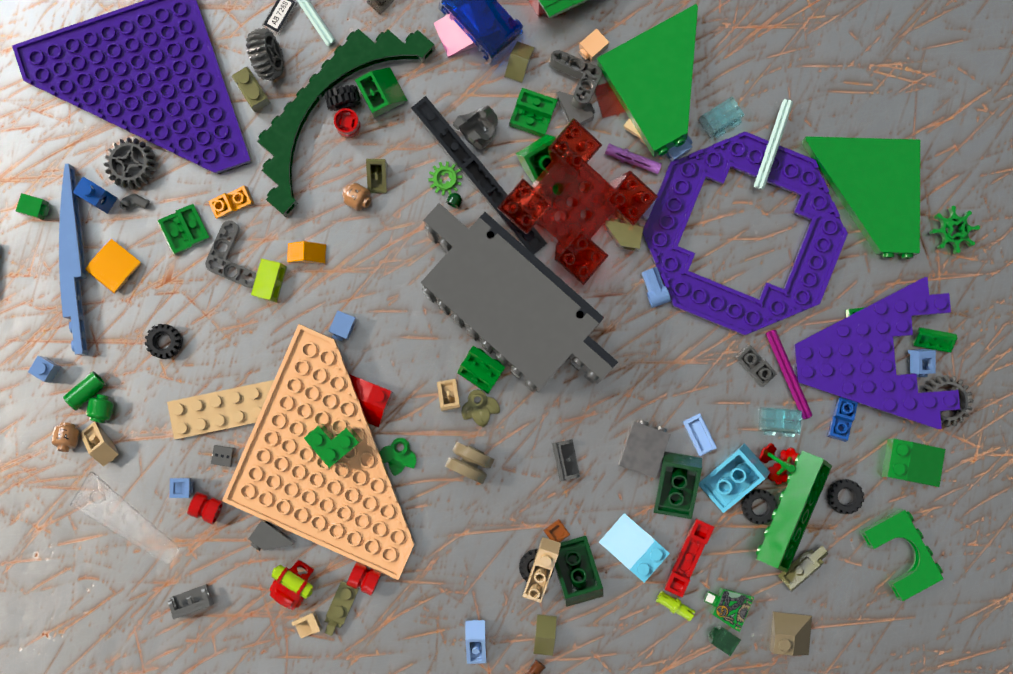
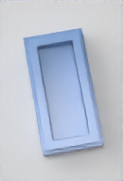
[682,413,717,456]

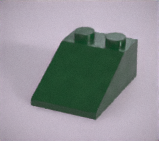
[654,452,702,519]
[555,536,604,607]

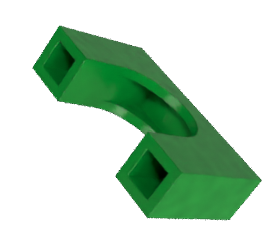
[860,509,943,601]

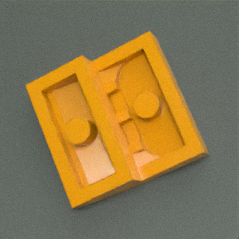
[85,239,141,294]

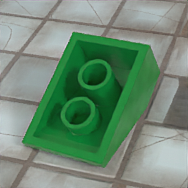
[516,134,580,206]
[881,439,946,487]

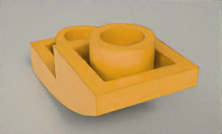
[208,186,254,219]

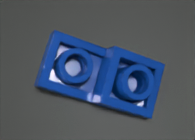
[828,397,858,442]

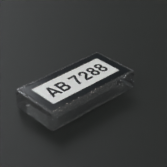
[262,0,298,36]

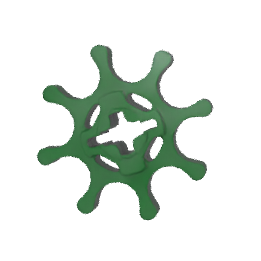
[929,206,980,254]

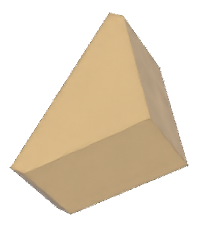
[437,379,461,411]

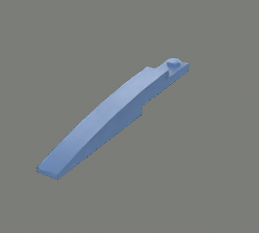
[59,163,88,356]

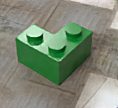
[304,423,362,468]

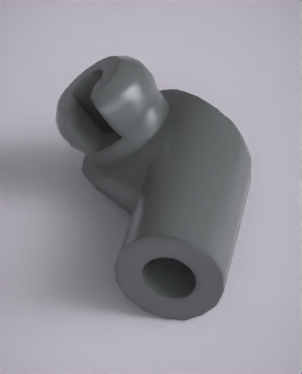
[120,194,150,210]

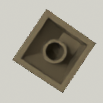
[769,611,812,656]

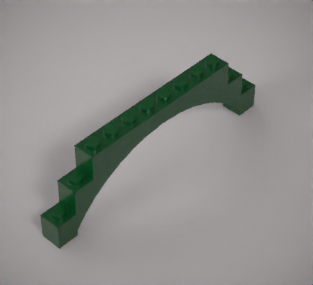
[257,29,435,217]

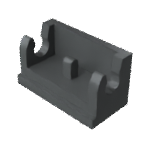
[552,439,580,481]
[168,584,214,619]

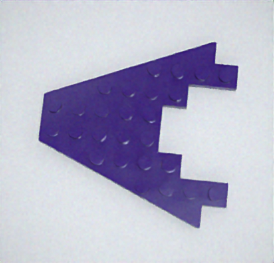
[795,277,960,429]

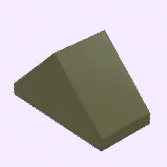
[504,41,535,83]
[366,159,388,193]
[533,614,557,656]

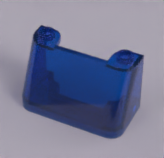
[438,0,523,64]

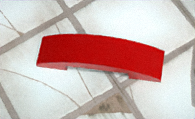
[664,518,715,597]

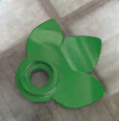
[380,438,416,476]

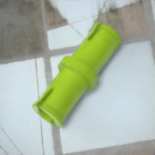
[656,591,695,621]

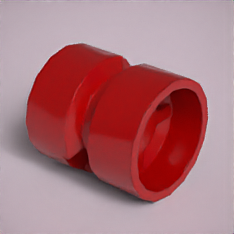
[334,108,361,138]
[187,491,223,525]
[346,562,382,596]

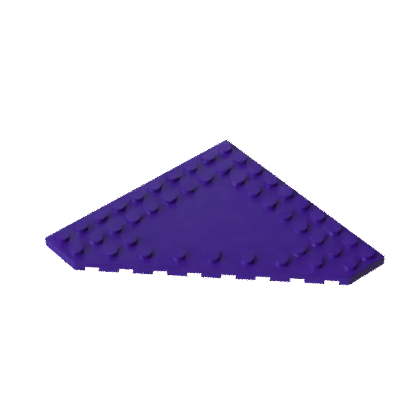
[12,0,252,174]

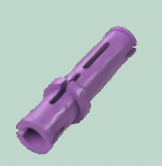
[605,143,662,175]

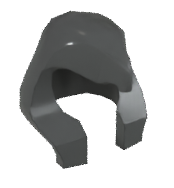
[453,105,498,150]

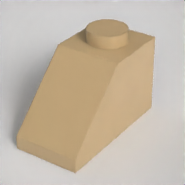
[80,422,119,467]

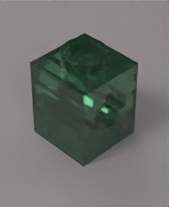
[708,624,741,656]

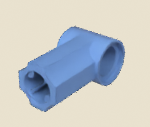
[641,267,671,308]

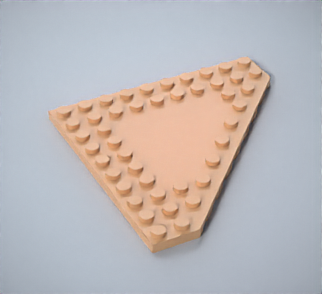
[222,324,415,580]

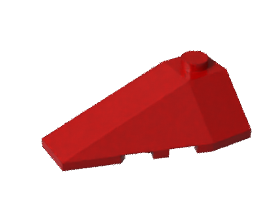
[349,374,393,427]

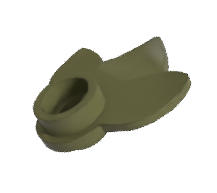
[461,389,500,427]

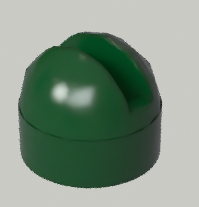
[446,193,462,209]

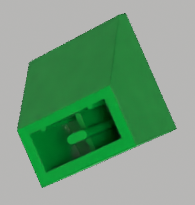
[355,67,408,118]

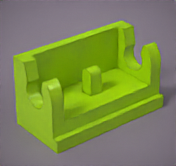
[251,258,287,303]

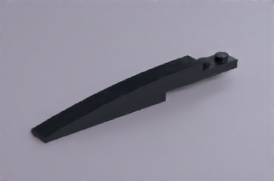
[411,96,547,255]

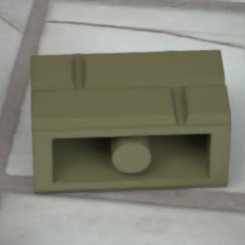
[232,66,271,112]

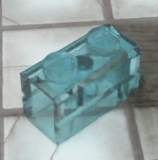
[698,97,744,139]
[758,407,802,437]

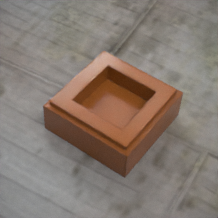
[543,519,570,543]

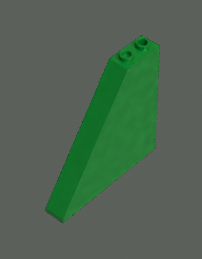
[597,4,698,157]
[802,136,920,259]

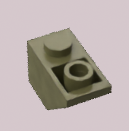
[604,218,644,251]

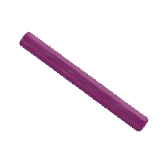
[766,330,812,419]

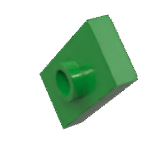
[913,327,958,353]

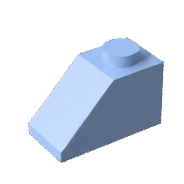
[465,620,486,664]

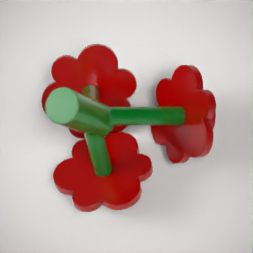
[759,443,799,485]

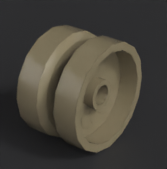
[445,442,495,484]

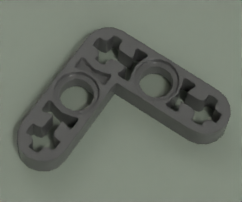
[549,50,602,109]
[205,220,257,288]

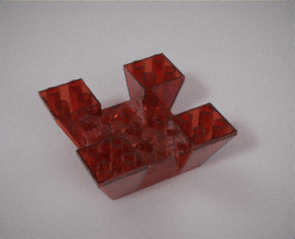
[497,118,658,285]

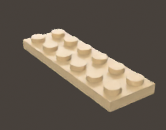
[167,380,274,440]

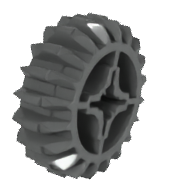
[246,28,284,80]
[104,138,157,189]
[921,375,974,427]

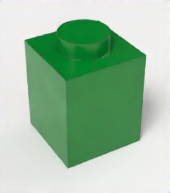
[16,193,49,220]

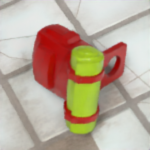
[269,560,314,610]

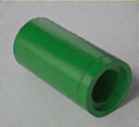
[63,371,106,411]

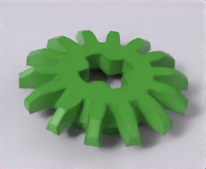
[428,161,462,195]

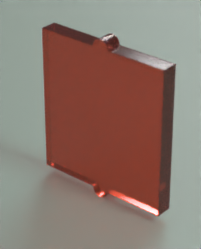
[595,82,625,118]

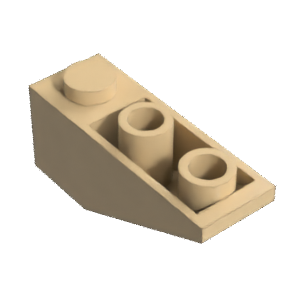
[523,537,561,603]

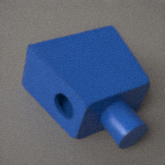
[73,177,118,214]

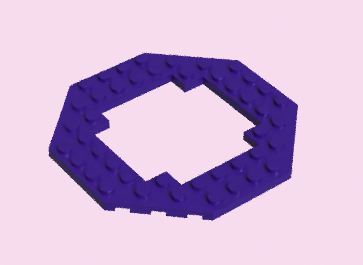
[642,131,848,336]

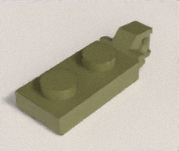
[778,546,828,592]
[324,580,359,636]

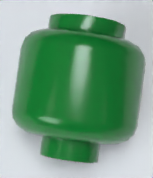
[86,394,114,424]

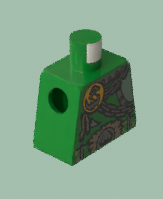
[704,588,754,632]

